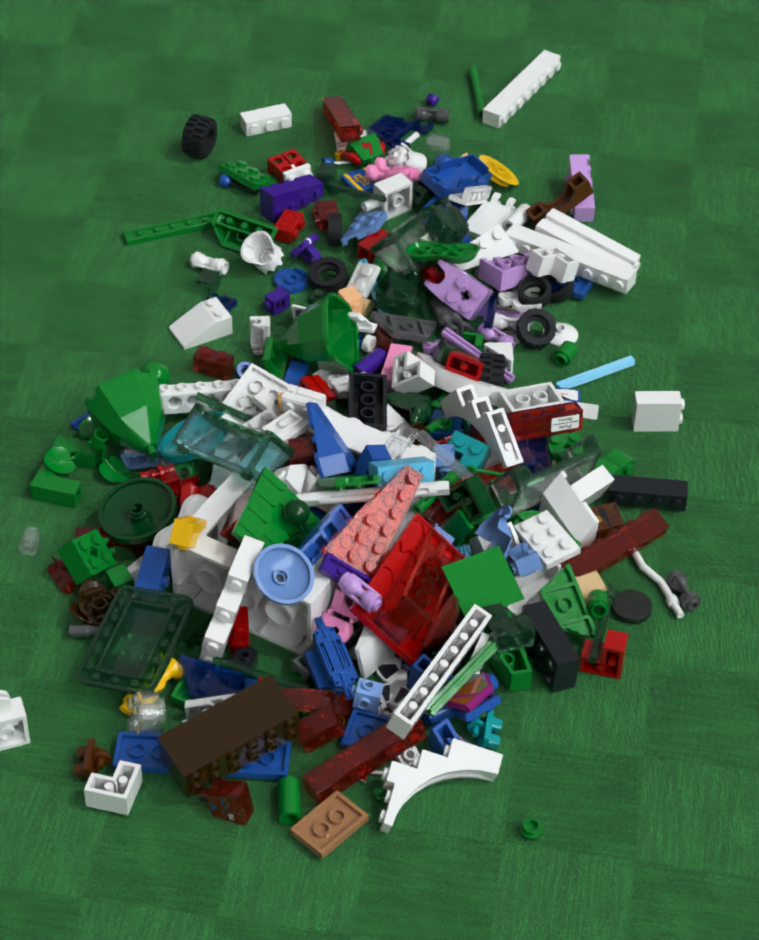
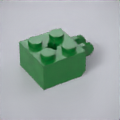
[57,529,117,585]

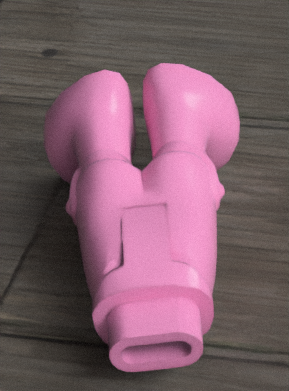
[365,157,423,183]

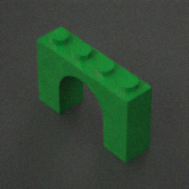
[29,435,102,509]

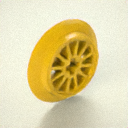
[479,155,519,187]

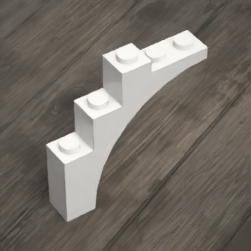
[198,535,264,669]
[378,738,503,834]

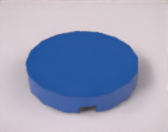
[274,268,309,294]

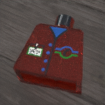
[199,779,255,826]

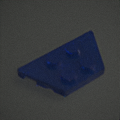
[178,654,258,700]

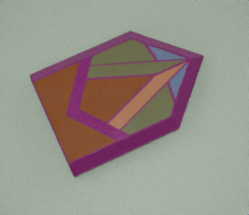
[444,673,494,713]

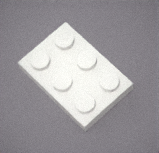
[514,510,581,570]

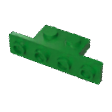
[261,337,289,381]

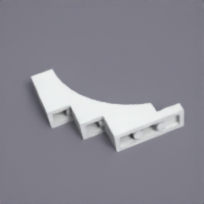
[440,384,524,469]

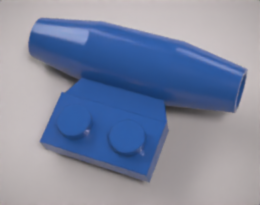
[421,673,501,726]

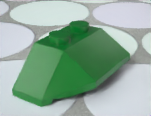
[211,208,278,253]

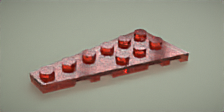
[320,465,424,578]

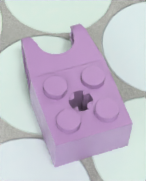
[424,259,494,321]

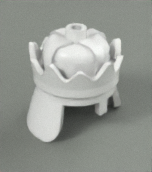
[386,142,427,171]
[241,231,284,275]

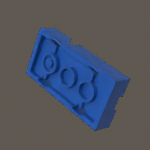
[420,154,492,200]

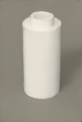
[502,204,530,232]

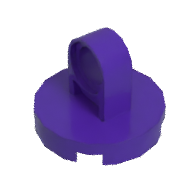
[289,233,322,266]

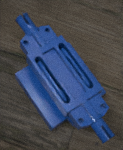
[304,616,358,700]

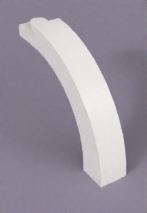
[416,352,507,407]

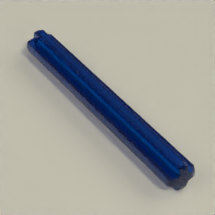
[483,287,498,329]

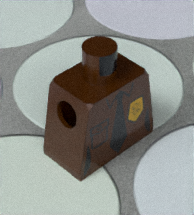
[590,502,624,546]

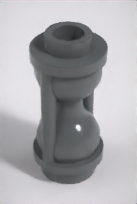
[414,105,450,124]
[667,570,701,611]

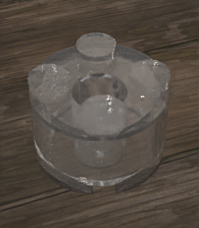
[127,691,165,735]

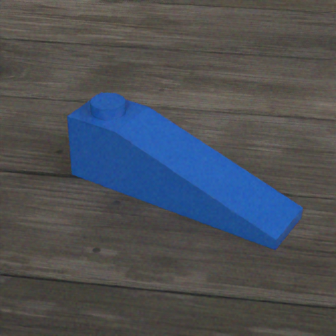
[306,402,357,478]

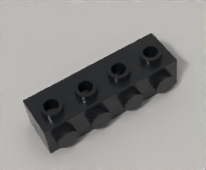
[608,474,688,511]

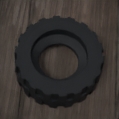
[308,256,348,295]
[515,308,557,350]

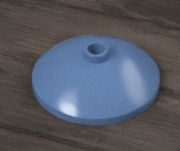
[253,543,314,605]

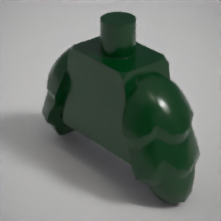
[387,391,432,425]

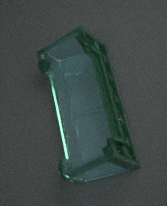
[172,403,295,482]

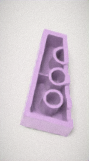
[565,154,595,222]

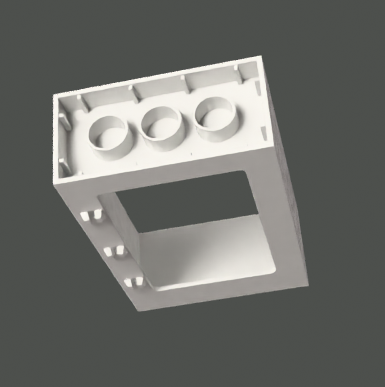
[169,407,436,655]

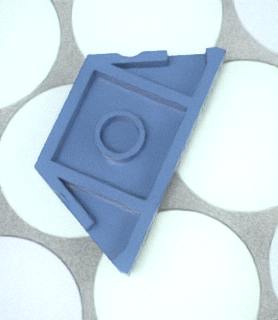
[341,211,388,246]

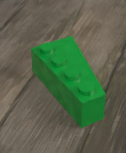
[475,610,532,691]

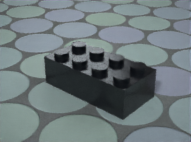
[347,372,387,432]
[517,600,580,693]

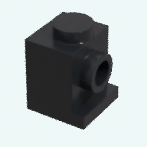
[230,646,258,679]

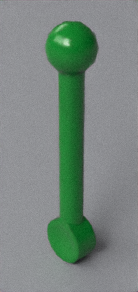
[467,465,508,479]

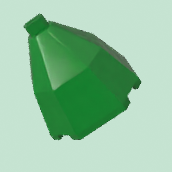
[275,292,359,373]
[84,368,166,460]

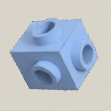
[352,678,384,713]

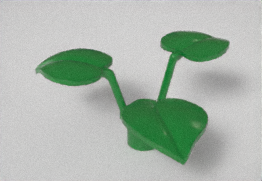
[43,416,131,483]

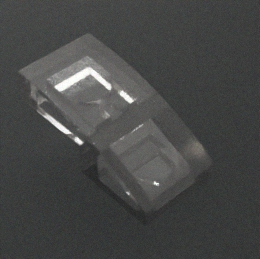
[384,423,419,459]

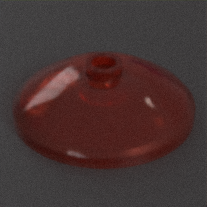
[422,594,460,651]

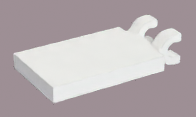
[461,192,516,238]

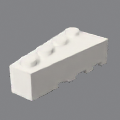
[447,224,519,273]

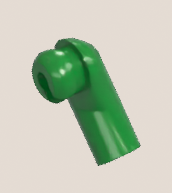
[425,418,453,435]

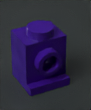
[262,285,290,316]

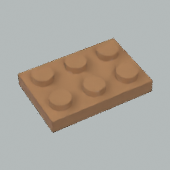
[290,790,369,859]

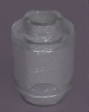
[426,133,451,152]
[18,526,41,556]

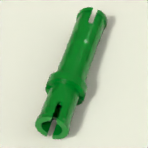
[412,471,459,515]

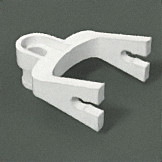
[497,287,542,314]

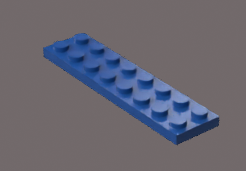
[112,731,291,780]

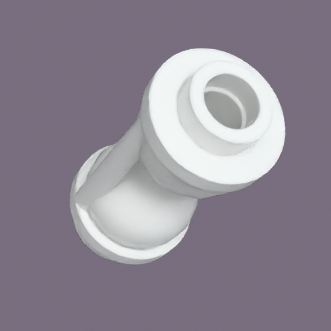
[190,251,229,276]
[490,313,531,332]

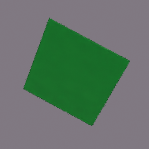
[442,546,524,616]

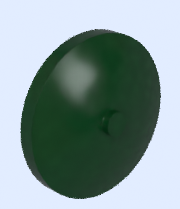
[98,477,178,545]

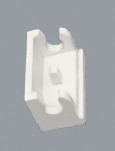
[250,316,271,355]

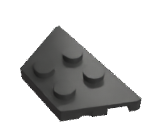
[370,311,438,343]

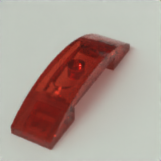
[282,688,354,719]

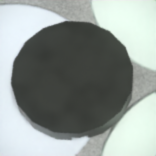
[611,590,652,624]

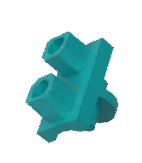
[467,710,503,750]

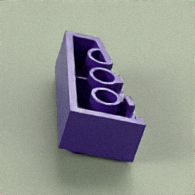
[260,174,324,223]

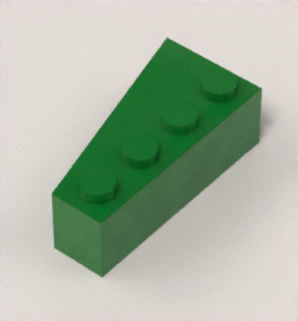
[442,497,518,547]

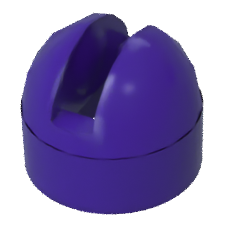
[426,93,439,107]

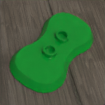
[404,241,480,264]

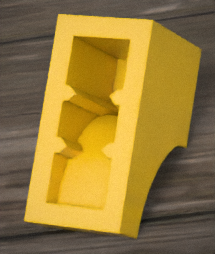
[169,515,207,550]

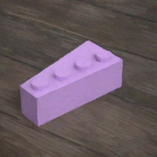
[478,253,532,291]

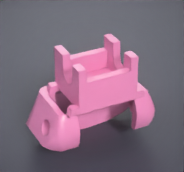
[314,588,365,643]

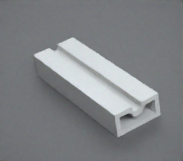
[535,208,641,271]

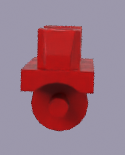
[420,265,445,292]
[140,464,180,486]

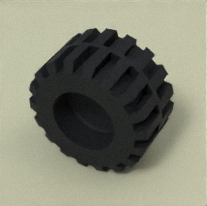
[182,114,217,159]
[479,352,505,387]

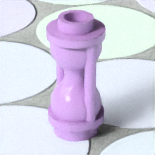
[477,323,515,348]
[338,572,383,613]

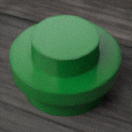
[520,818,542,840]

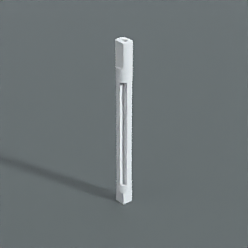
[296,481,450,507]

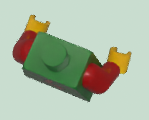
[334,133,385,169]

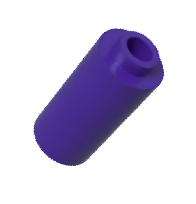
[352,348,387,374]

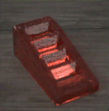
[369,319,395,354]

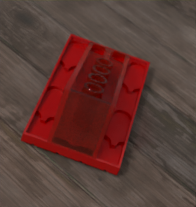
[349,513,465,666]

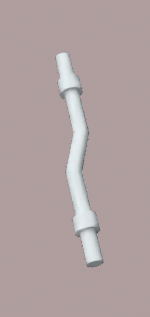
[621,532,685,619]

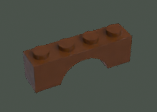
[525,171,594,228]

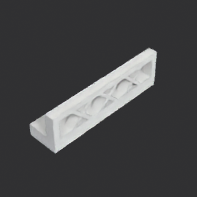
[448,185,492,206]

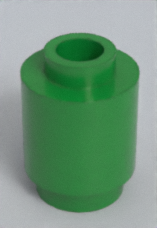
[553,341,578,367]
[587,589,609,618]

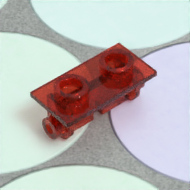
[47,556,81,594]

